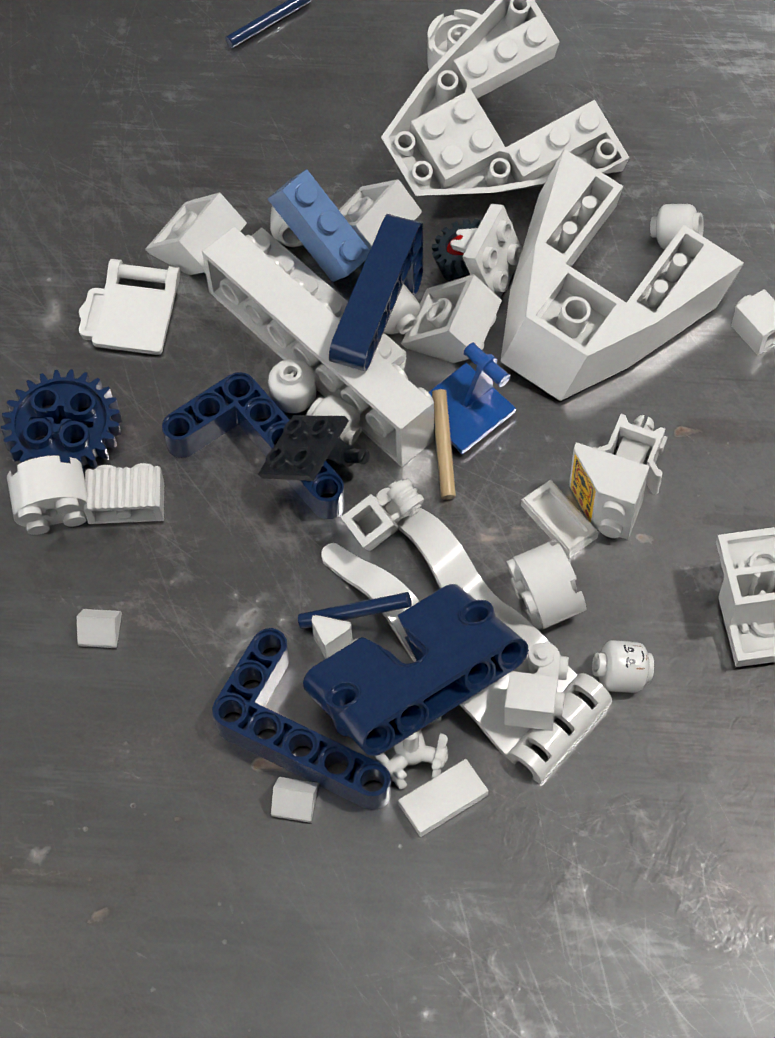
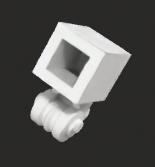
[341,479,425,551]
[504,642,569,731]

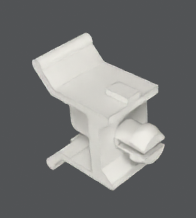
[593,414,668,494]

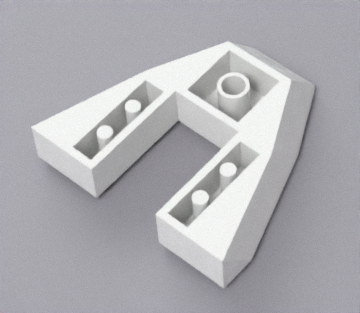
[381,0,629,196]
[500,149,744,401]

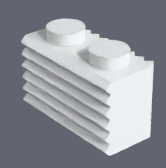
[84,463,165,524]

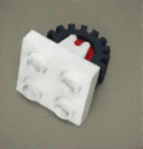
[432,204,523,298]

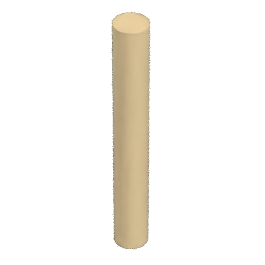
[432,389,456,500]

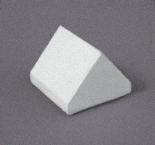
[77,609,122,648]
[312,615,353,659]
[271,777,319,823]

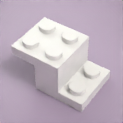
[716,527,775,667]

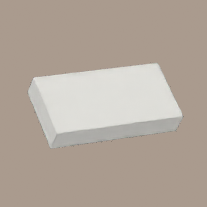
[521,480,598,558]
[398,759,489,837]

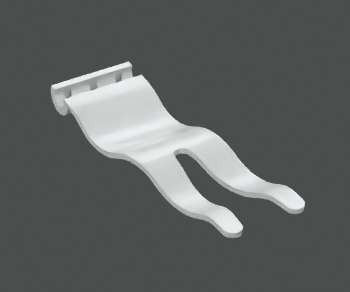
[321,488,612,784]

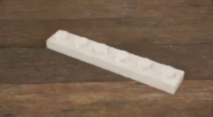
[251,228,406,366]

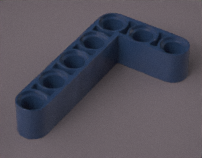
[329,214,423,371]
[162,372,345,519]
[212,628,392,810]

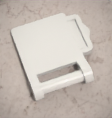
[79,259,181,355]

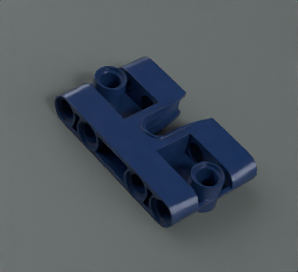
[303,584,529,756]

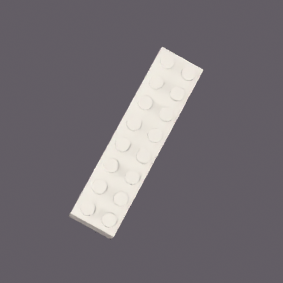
[202,227,434,467]

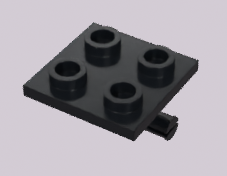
[258,415,370,481]

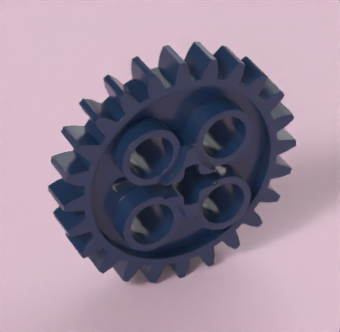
[1,369,122,474]

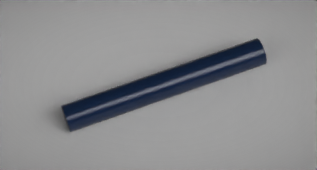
[225,0,311,48]
[298,592,412,629]

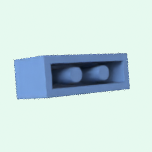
[267,169,370,282]

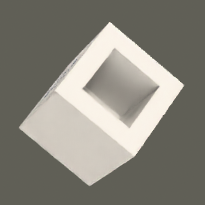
[731,289,775,355]

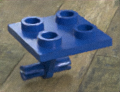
[428,342,516,455]

